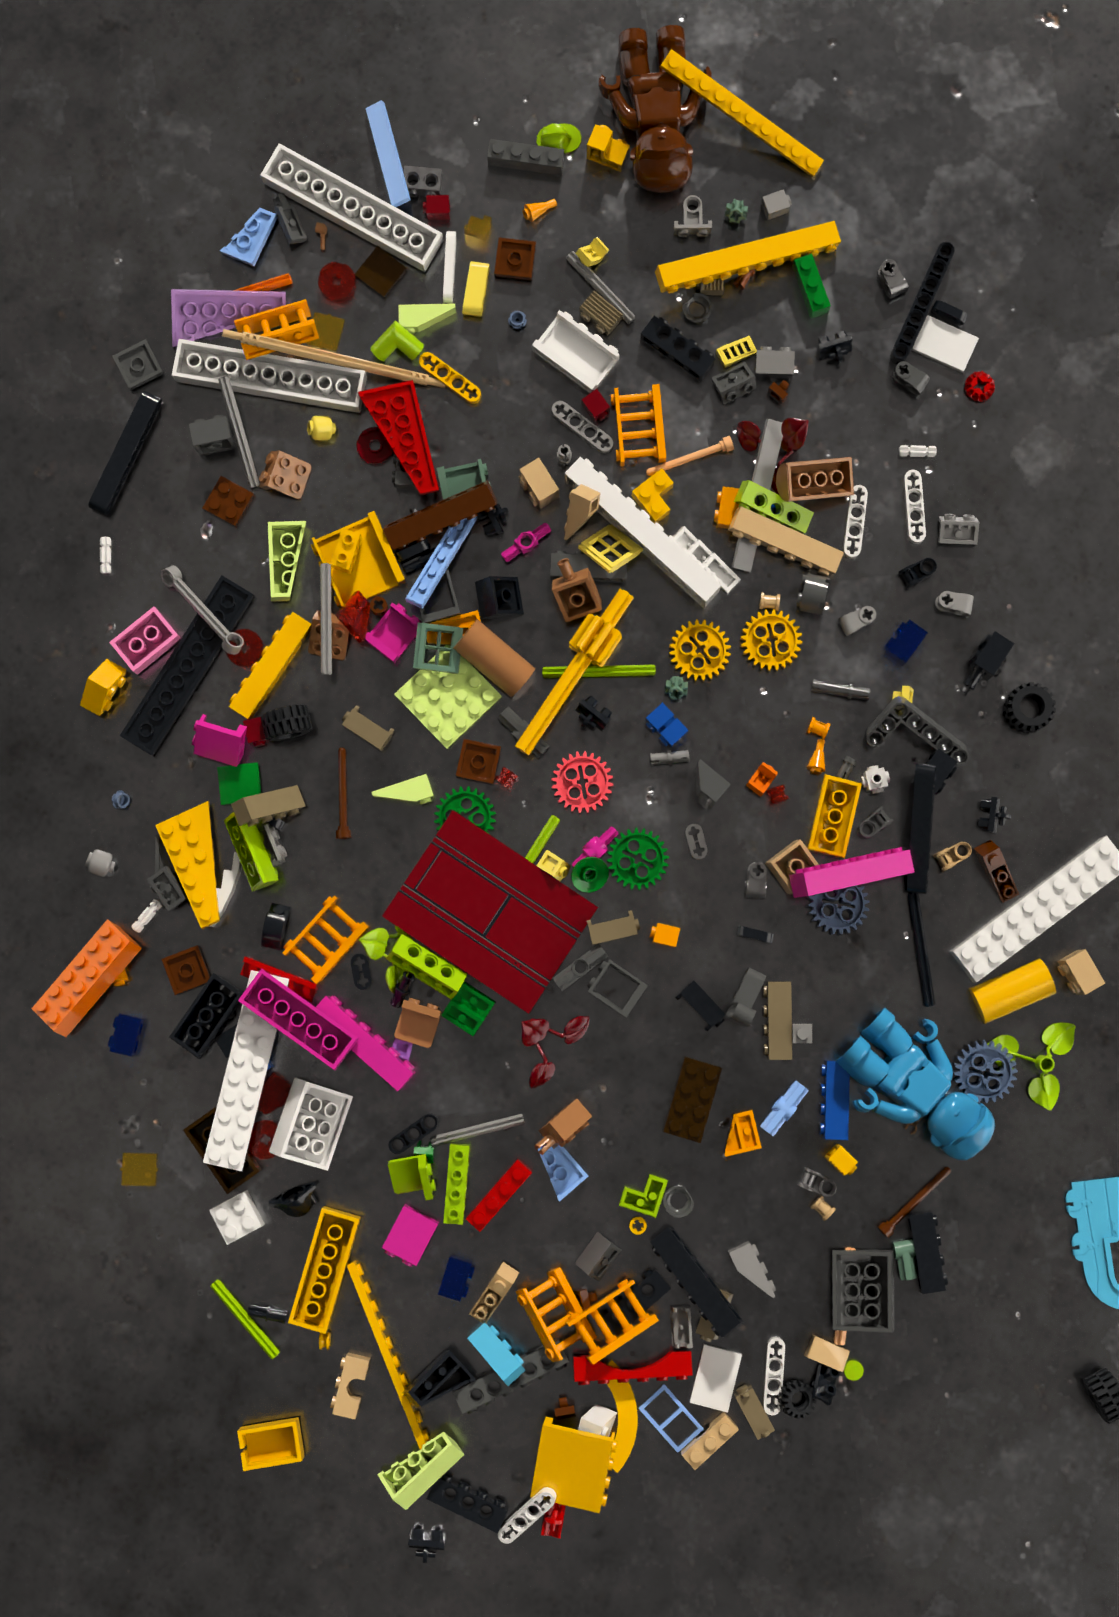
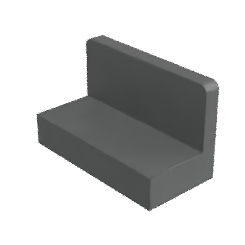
[575,1232,622,1281]

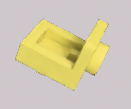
[575,237,609,267]

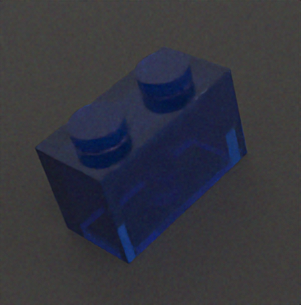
[885,619,928,666]
[108,1013,145,1057]
[438,1255,475,1302]

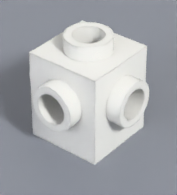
[861,765,890,794]

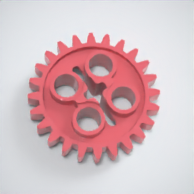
[551,751,613,813]

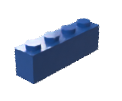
[819,1060,850,1140]

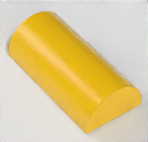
[807,774,862,858]
[968,958,1056,1024]

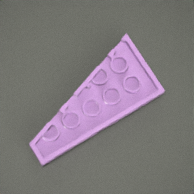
[171,289,286,347]

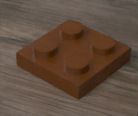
[494,237,536,280]
[202,476,255,527]
[456,739,501,784]
[162,945,210,995]

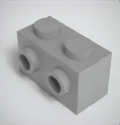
[756,346,795,375]

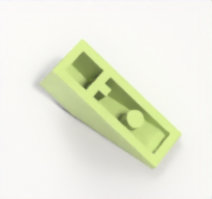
[398,304,456,335]
[372,774,434,805]

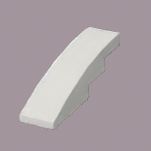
[673,526,741,593]
[210,852,242,927]

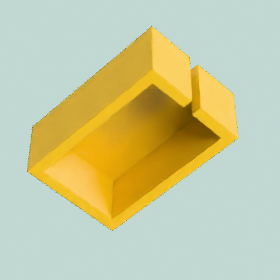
[237,1417,305,1471]

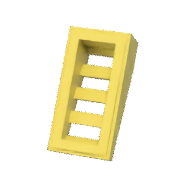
[716,336,757,369]

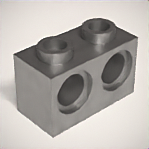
[404,166,443,197]

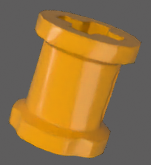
[807,717,830,739]

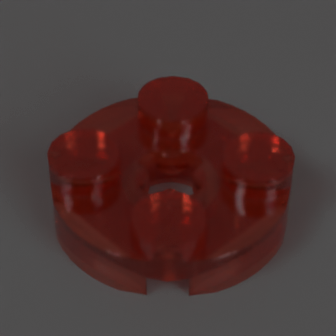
[318,262,356,301]
[226,629,264,668]
[248,1120,278,1159]

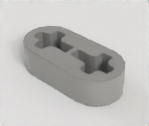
[685,824,707,860]

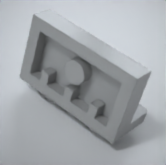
[938,514,980,545]

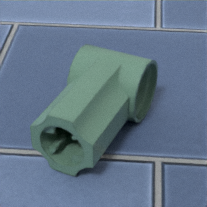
[892,1239,917,1280]

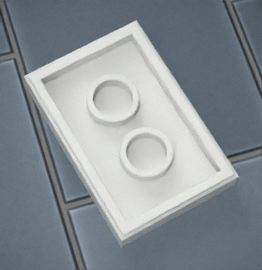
[912,315,979,373]
[689,1344,742,1413]

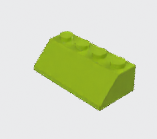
[224,812,278,892]

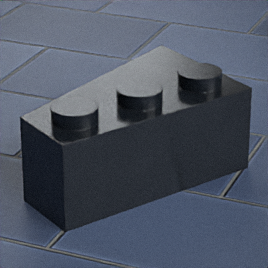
[402,1350,476,1407]

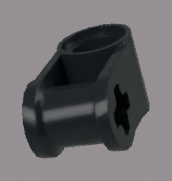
[898,558,937,589]

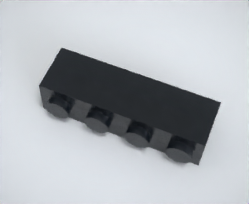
[907,1210,948,1294]

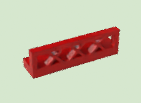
[240,956,319,1003]

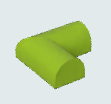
[371,320,424,361]
[619,1174,668,1218]

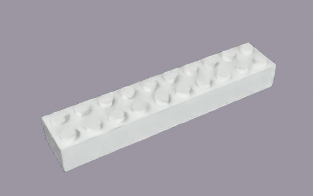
[260,143,443,272]
[172,339,367,413]
[565,457,721,608]
[949,836,1119,983]
[203,970,289,1172]

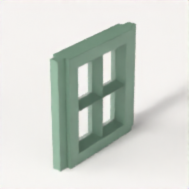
[413,622,463,674]

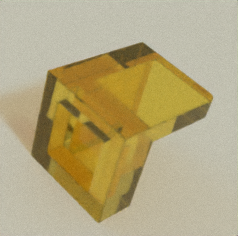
[464,215,492,241]

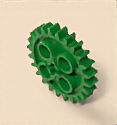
[434,786,496,834]
[607,828,669,890]

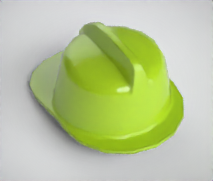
[537,123,581,153]

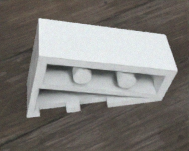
[578,1404,617,1437]

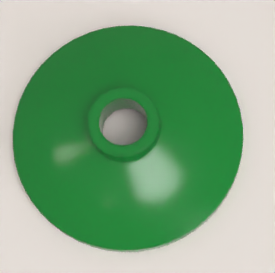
[571,857,609,893]

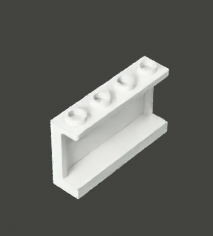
[532,310,619,393]

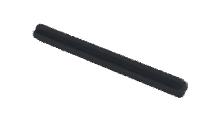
[908,893,935,1007]

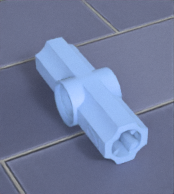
[760,1080,809,1136]

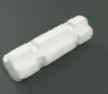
[899,445,937,457]
[100,537,111,574]
[131,899,162,933]

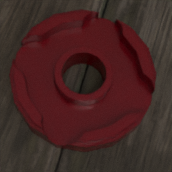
[356,427,393,465]

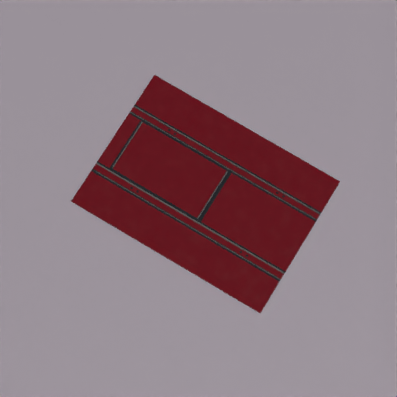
[382,810,598,1014]

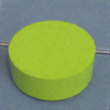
[843,1360,864,1381]

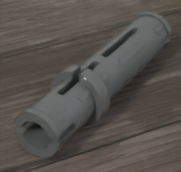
[811,679,870,701]

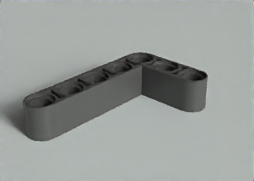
[866,696,968,765]
[725,967,766,1027]

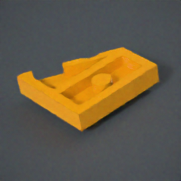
[724,1110,762,1157]

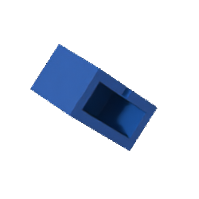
[645,702,689,748]

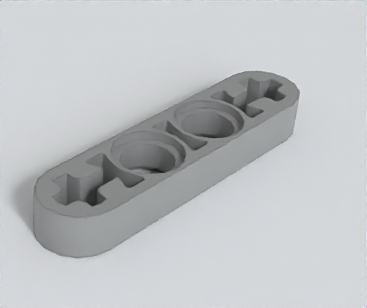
[552,401,613,454]

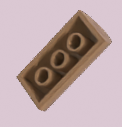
[776,457,854,502]
[453,619,536,697]

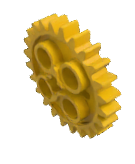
[740,609,803,671]
[669,619,731,682]

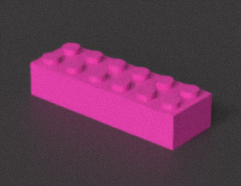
[789,847,915,898]
[238,968,359,1071]
[316,996,416,1091]

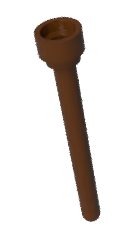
[336,747,351,839]
[878,1167,951,1238]

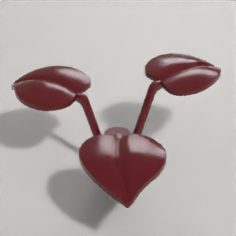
[737,418,809,494]
[521,1016,590,1089]

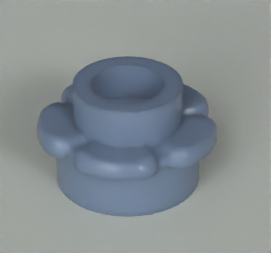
[508,311,527,329]
[112,790,130,809]

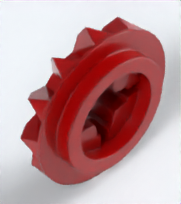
[965,371,995,401]

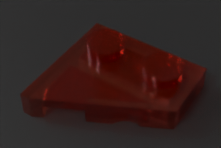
[336,590,370,643]
[258,1071,292,1115]

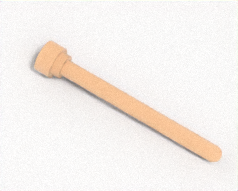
[646,436,734,476]

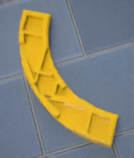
[607,1359,638,1473]

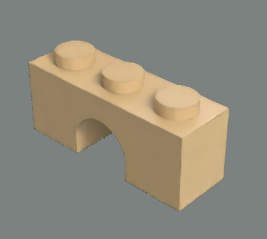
[330,1353,371,1419]
[681,1412,739,1470]

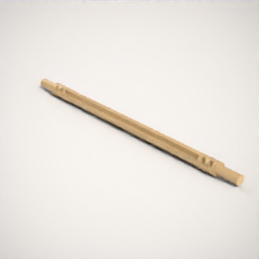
[222,329,446,388]

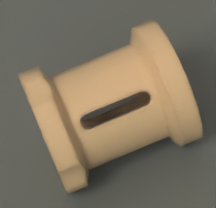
[759,592,780,611]
[810,1195,836,1221]

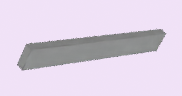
[731,419,783,572]

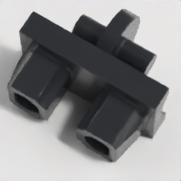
[818,330,853,363]
[477,503,509,536]
[576,696,612,731]
[978,797,1011,834]
[811,1364,840,1405]
[408,1529,445,1563]

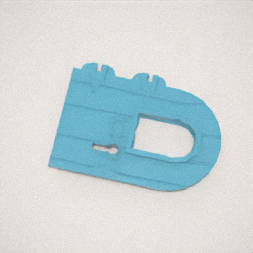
[1065,1177,1119,1309]

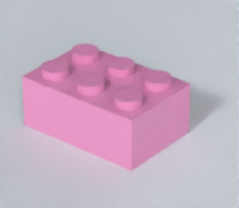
[109,607,181,675]

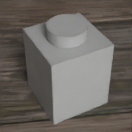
[761,189,792,220]
[792,1024,812,1043]

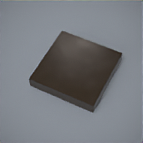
[354,245,407,299]

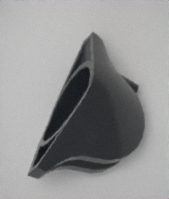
[268,1182,317,1217]

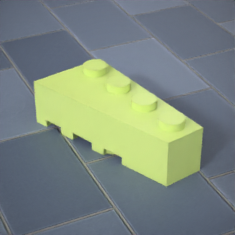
[268,521,306,602]
[377,1432,464,1510]

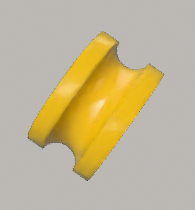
[629,1217,647,1235]
[319,1332,331,1350]

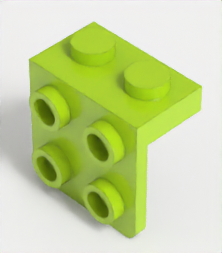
[388,1154,436,1201]

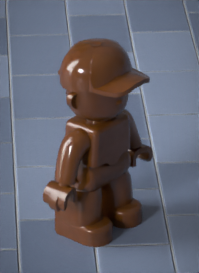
[599,25,712,193]

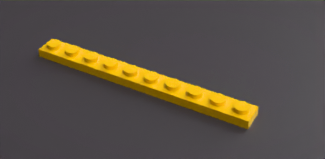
[660,49,824,177]
[347,1260,430,1450]

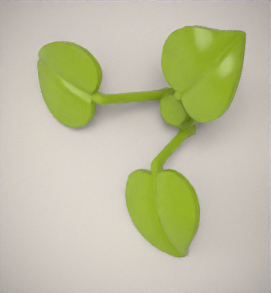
[359,925,412,994]
[987,1022,1076,1110]

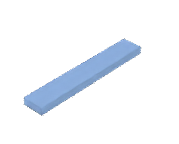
[366,100,411,207]
[405,516,478,609]

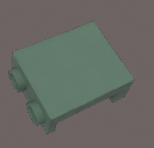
[437,459,491,500]

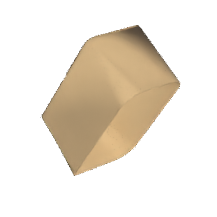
[804,1335,850,1372]

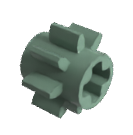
[725,199,748,224]
[665,676,688,700]

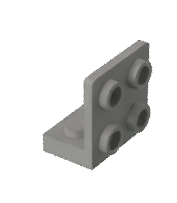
[261,824,288,867]

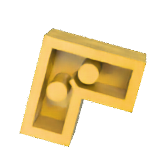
[587,124,630,172]
[631,468,674,524]
[80,659,126,716]

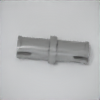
[557,444,572,466]
[650,750,690,766]

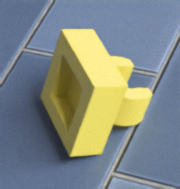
[892,686,914,708]

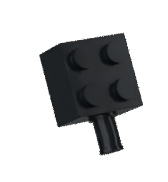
[963,631,1015,690]

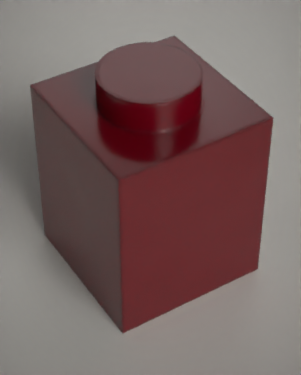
[423,195,450,220]
[581,389,610,422]
[243,717,269,747]

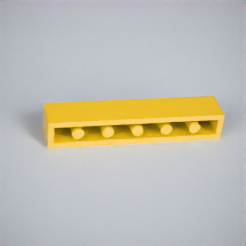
[229,612,311,720]

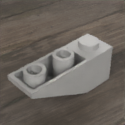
[728,1241,776,1298]

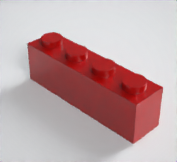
[466,1159,532,1232]

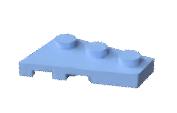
[220,208,278,266]
[536,1137,588,1202]

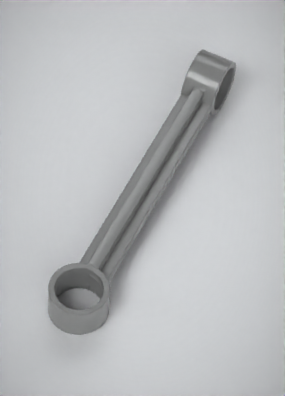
[160,565,244,655]

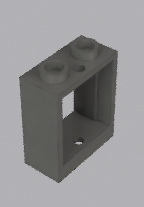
[411,570,461,623]
[587,959,648,1017]

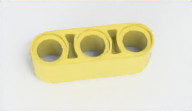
[462,261,490,317]

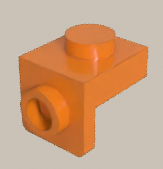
[746,762,778,797]

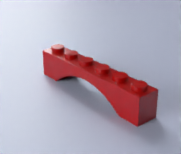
[572,1350,693,1385]

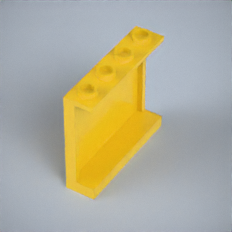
[311,511,406,610]
[530,1417,617,1513]

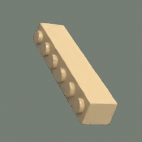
[728,507,844,576]

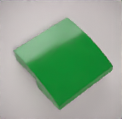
[217,763,261,805]
[441,981,496,1036]

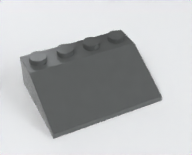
[832,1249,894,1333]

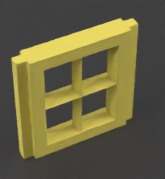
[578,524,643,573]

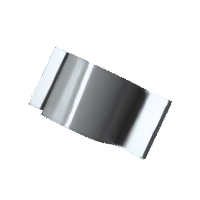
[673,195,712,237]

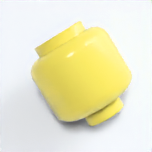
[307,416,336,441]

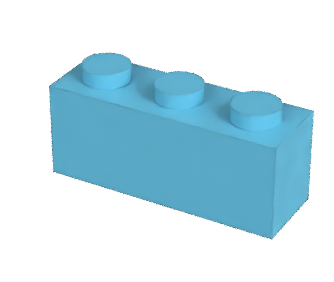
[467,1323,526,1386]

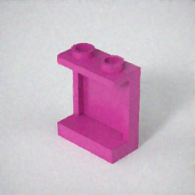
[363,603,422,664]
[192,714,247,767]
[382,1204,439,1267]

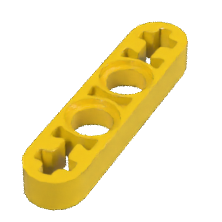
[419,352,481,404]

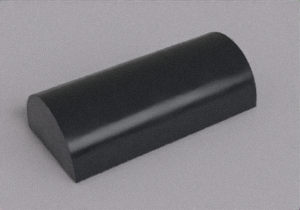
[169,973,243,1059]

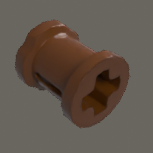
[370,596,388,616]

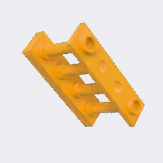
[234,299,319,360]
[611,384,666,467]
[282,895,370,984]
[516,1267,597,1362]
[565,1279,659,1365]

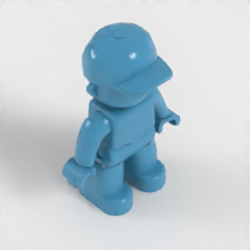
[835,1007,995,1160]

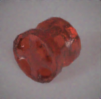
[495,767,519,790]
[766,785,789,805]

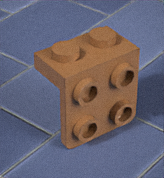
[259,450,311,499]
[308,610,354,660]
[394,997,442,1048]

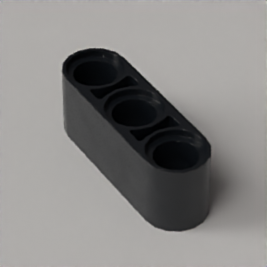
[388,1113,439,1154]

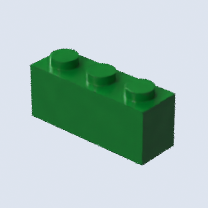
[792,254,831,319]

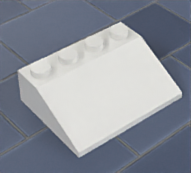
[269,1077,353,1171]

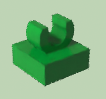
[414,1141,434,1164]

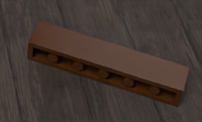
[383,480,497,550]

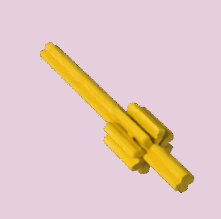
[515,589,634,756]

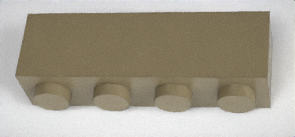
[231,785,305,827]
[763,982,792,1060]

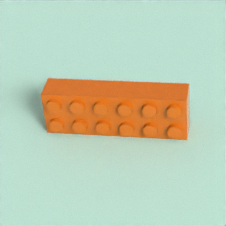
[31,919,142,1037]

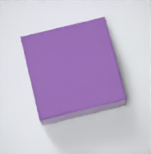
[392,1038,413,1061]

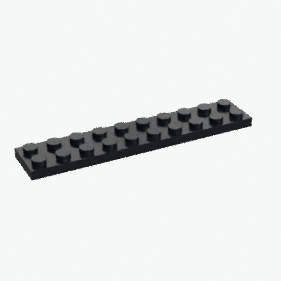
[120,575,255,756]

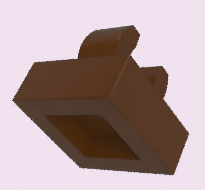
[767,380,790,405]
[573,1289,598,1311]
[554,1397,576,1420]

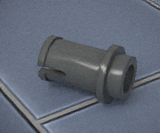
[836,756,857,780]

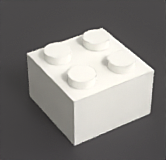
[209,1190,265,1245]

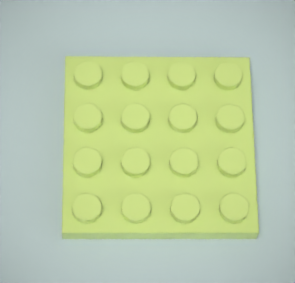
[394,645,502,749]

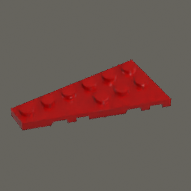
[357,380,439,495]

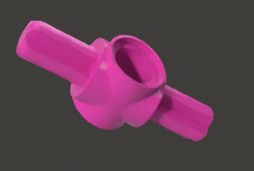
[501,523,551,562]
[572,826,619,867]

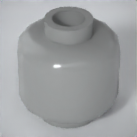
[85,849,115,877]

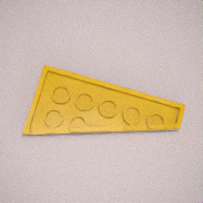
[155,801,220,929]

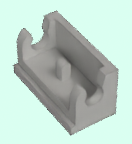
[670,1305,693,1348]

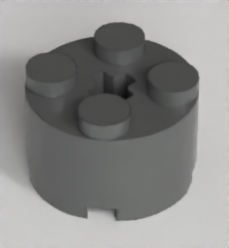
[797,573,831,615]

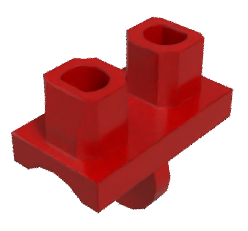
[541,1503,566,1538]

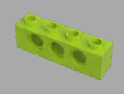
[734,480,814,534]
[386,934,467,1000]
[443,1143,470,1225]

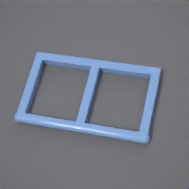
[638,1384,704,1453]

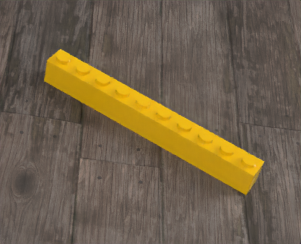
[655,221,841,294]

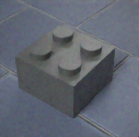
[189,415,236,455]

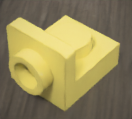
[536,850,571,881]

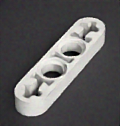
[443,231,456,304]
[903,470,926,544]
[843,485,868,559]
[763,1336,785,1415]
[498,1487,557,1544]

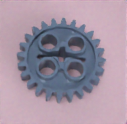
[806,885,870,935]
[953,1040,1018,1103]

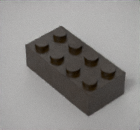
[662,1056,722,1143]
[183,1107,262,1194]

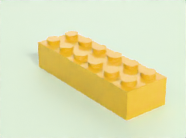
[288,1206,361,1334]

